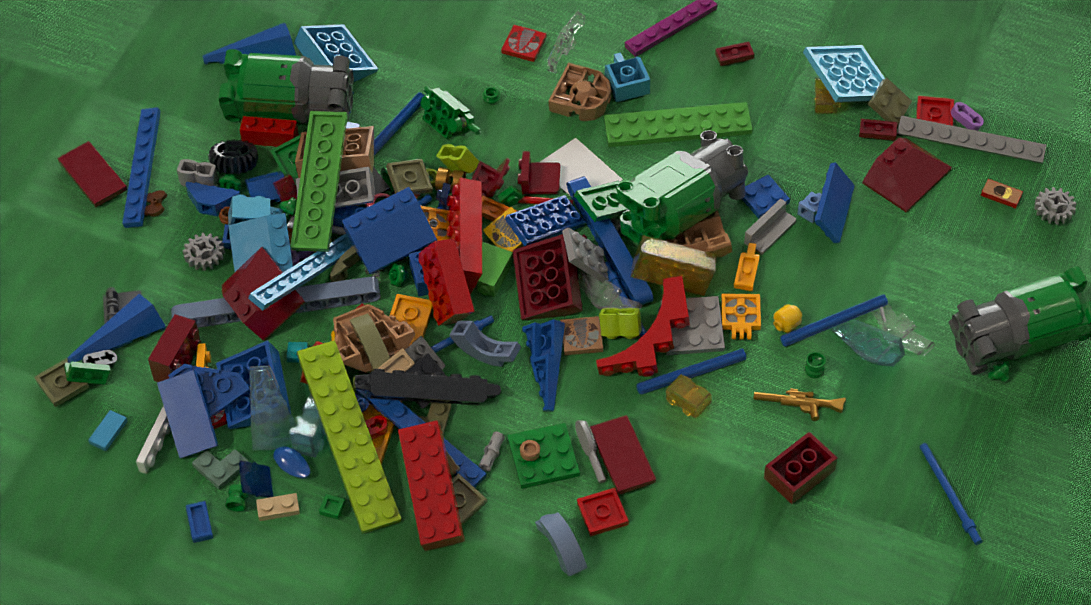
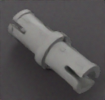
[479,432,505,472]

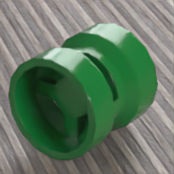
[805,351,826,378]
[225,484,249,512]

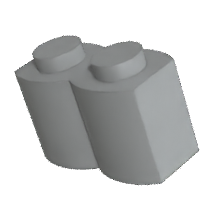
[177,159,219,187]

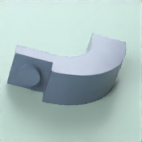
[449,321,521,367]
[535,512,588,576]

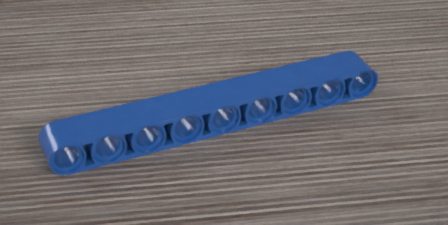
[566,176,653,308]

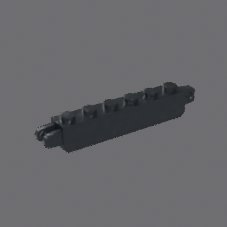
[353,369,502,406]

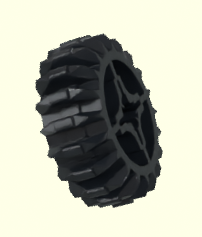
[208,139,259,175]

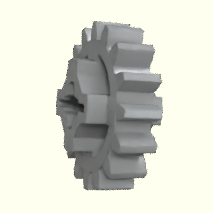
[1034,187,1076,225]
[183,233,225,271]

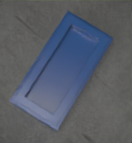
[185,501,214,543]

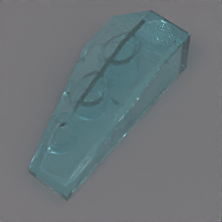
[830,319,905,367]
[250,366,297,450]

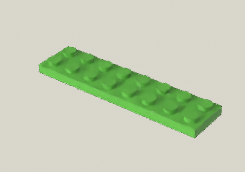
[604,102,753,147]
[290,111,348,252]

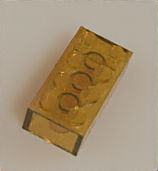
[631,235,717,296]

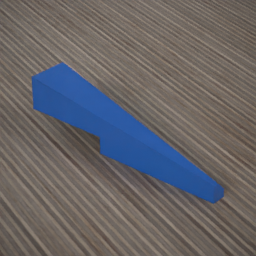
[202,22,296,64]
[67,294,166,363]
[522,319,565,412]

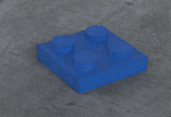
[742,174,790,219]

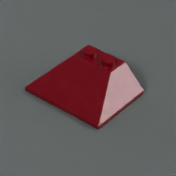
[862,138,952,213]
[222,247,305,341]

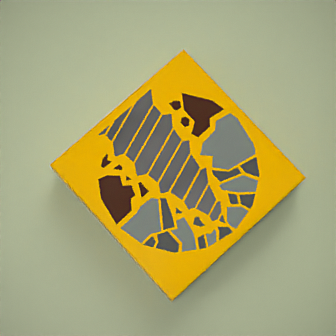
[483,207,523,252]

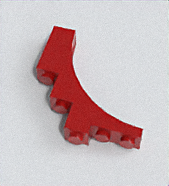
[596,276,690,377]

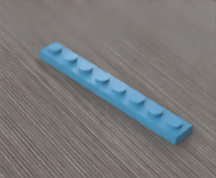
[248,234,353,311]

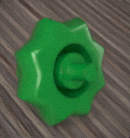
[219,174,241,191]
[279,197,297,218]
[389,263,409,287]
[988,361,1010,382]

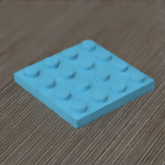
[803,45,885,102]

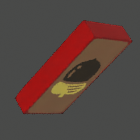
[981,179,1023,209]

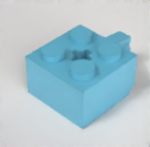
[228,195,283,225]

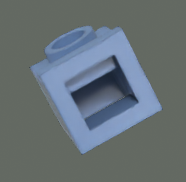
[798,191,822,223]

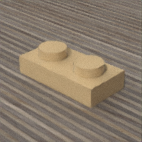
[256,493,300,521]

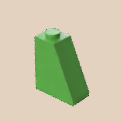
[477,242,513,297]

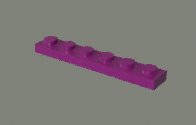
[625,0,718,57]

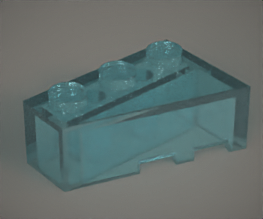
[289,394,326,458]

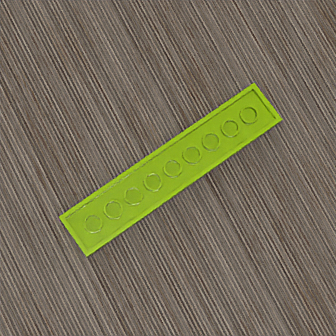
[297,340,401,534]

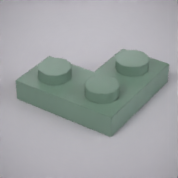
[192,449,249,490]

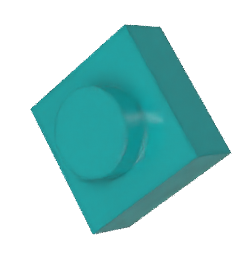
[287,342,308,363]

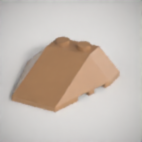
[653,210,732,259]
[333,304,415,372]

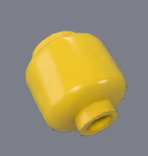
[773,304,802,333]

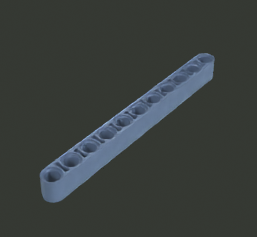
[171,277,381,328]

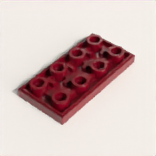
[57,141,127,208]
[590,415,656,495]

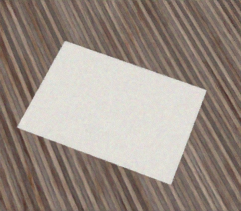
[540,138,623,195]

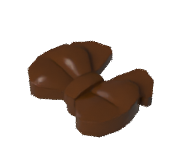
[144,190,167,216]

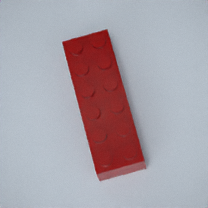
[447,178,482,294]
[398,420,465,551]

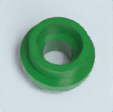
[482,87,500,104]

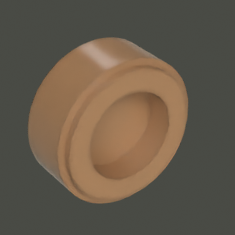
[520,440,540,461]

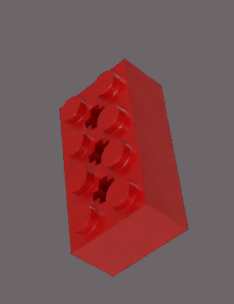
[419,238,475,326]

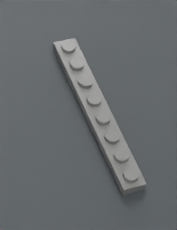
[897,116,1046,164]

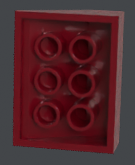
[513,234,583,321]

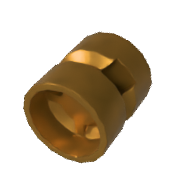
[435,167,466,193]

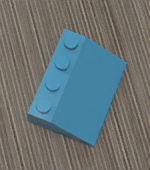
[294,24,378,82]
[228,213,293,272]

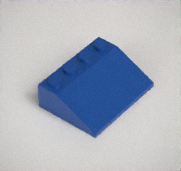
[342,187,437,275]
[216,340,291,429]

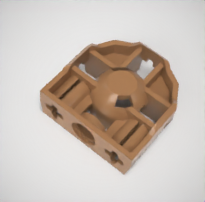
[549,63,611,121]

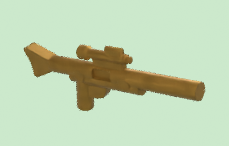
[753,388,846,421]

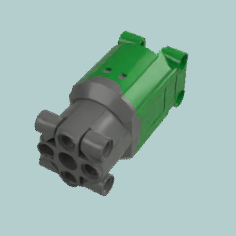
[218,49,354,124]
[617,130,748,252]
[948,266,1091,375]

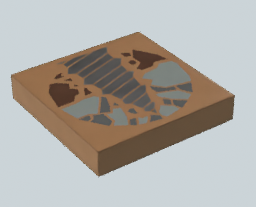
[560,316,603,355]

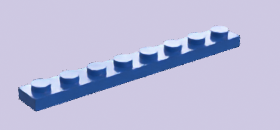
[122,107,161,228]
[356,389,486,488]

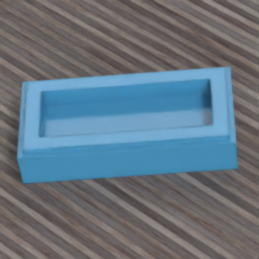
[88,410,128,451]

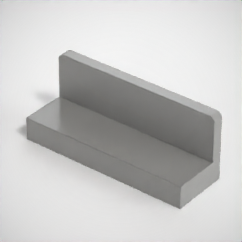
[744,198,796,255]

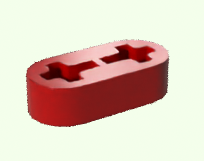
[365,416,388,440]

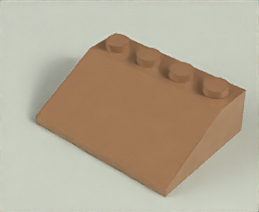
[295,126,374,178]

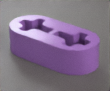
[951,102,984,131]

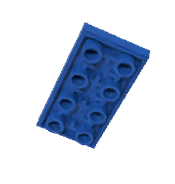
[815,162,855,244]
[505,195,586,246]
[157,370,219,459]

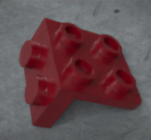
[518,151,561,194]
[470,158,510,198]

